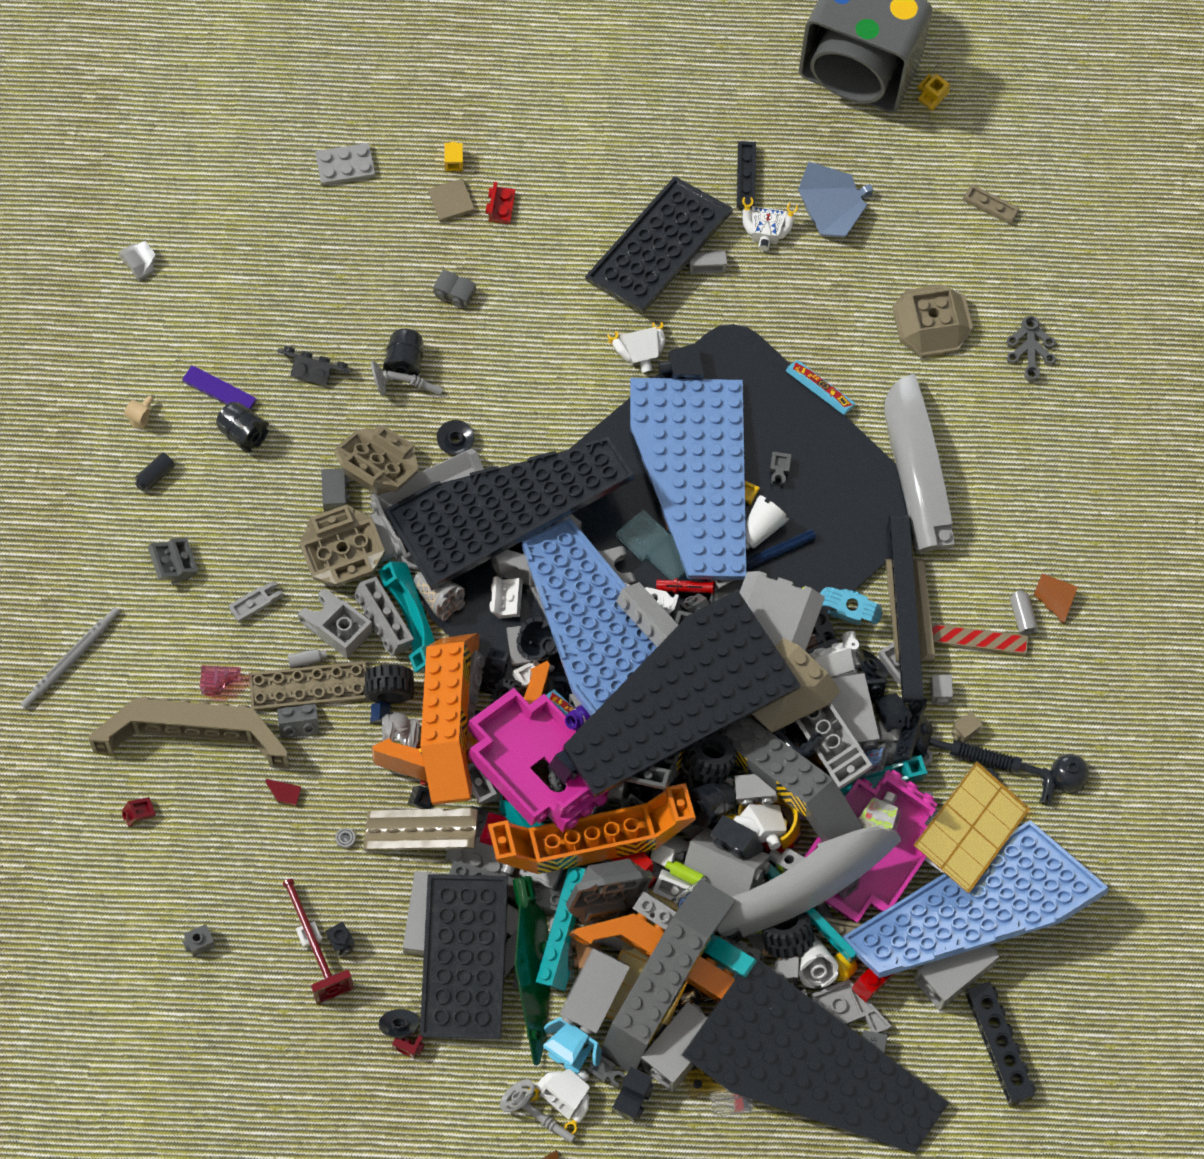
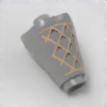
[414,572,465,621]

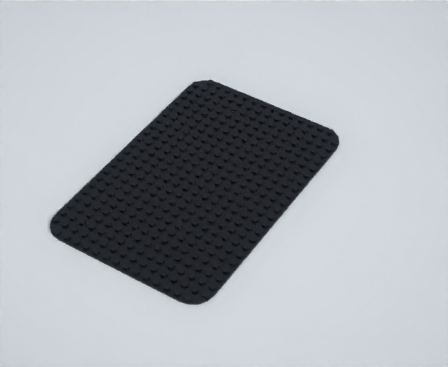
[419,324,912,703]

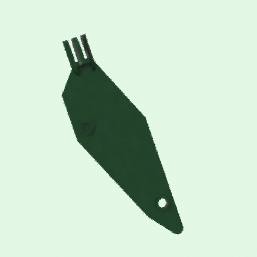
[513,875,550,1065]

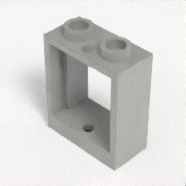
[632,891,677,930]

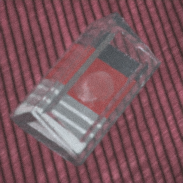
[710,1091,754,1117]

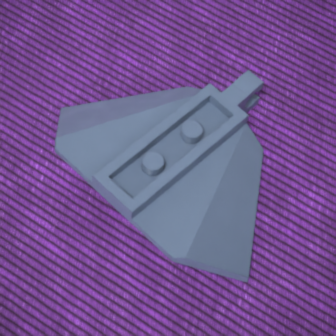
[798,161,873,238]

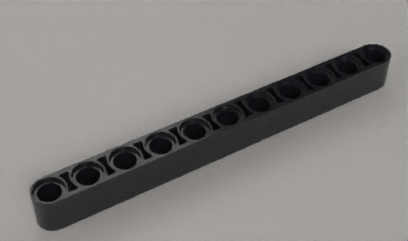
[889,515,923,703]

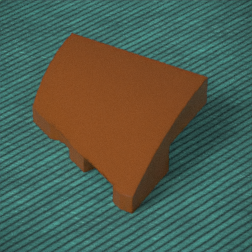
[1034,573,1078,624]

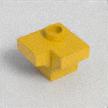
[917,74,950,111]

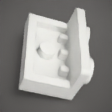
[490,576,523,619]

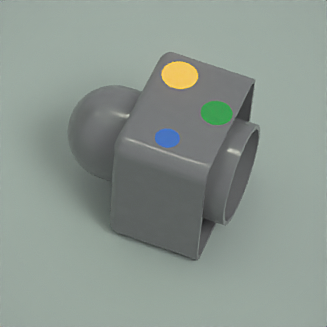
[799,0,933,112]

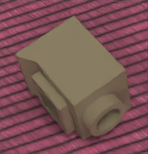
[951,710,983,743]

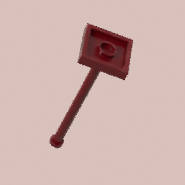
[282,878,354,1005]

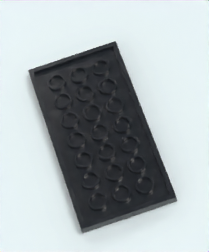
[585,176,733,314]
[420,874,509,1039]

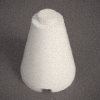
[745,495,789,549]
[799,935,839,988]

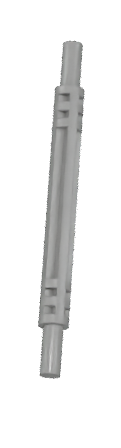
[20,607,120,709]

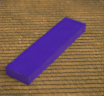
[182,365,257,409]

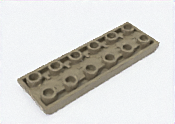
[885,559,935,662]
[249,661,367,711]
[363,808,479,851]

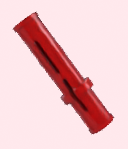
[656,578,715,594]

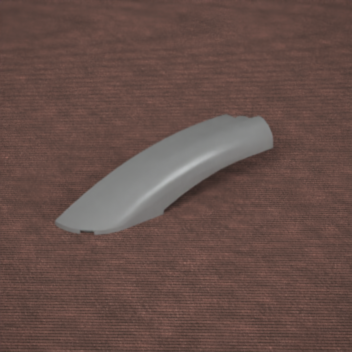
[884,374,955,553]
[718,826,901,937]

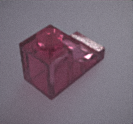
[200,665,242,697]

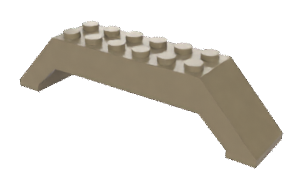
[89,697,290,769]

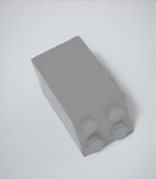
[831,673,879,752]
[684,827,771,897]
[913,944,999,1011]
[560,946,630,1034]
[641,1002,707,1093]

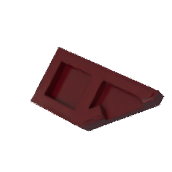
[265,779,302,807]

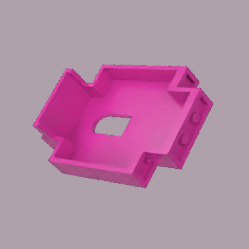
[467,688,609,832]
[804,770,937,923]

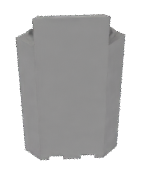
[369,448,484,564]
[740,571,825,650]

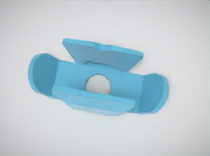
[820,587,882,625]
[543,1017,602,1075]

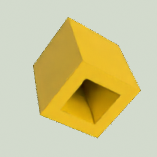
[444,142,463,171]

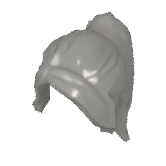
[382,713,421,777]

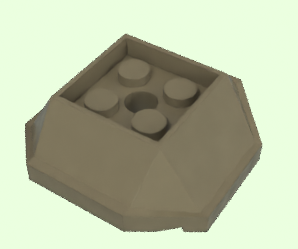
[892,285,973,358]
[334,426,418,495]
[299,505,385,587]

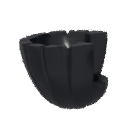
[516,616,558,662]

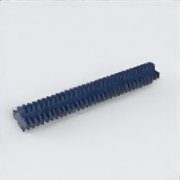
[746,529,817,569]

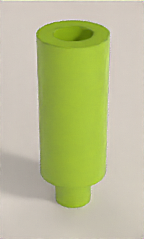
[665,861,705,886]

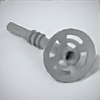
[371,360,443,397]
[500,1079,576,1143]

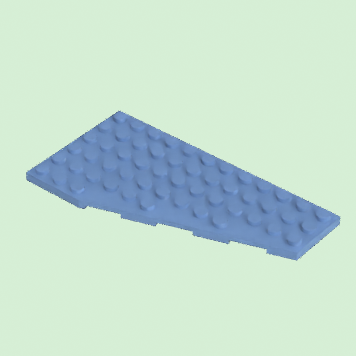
[630,378,746,580]
[521,517,657,716]
[842,820,1108,978]

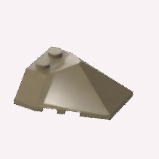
[752,638,841,733]

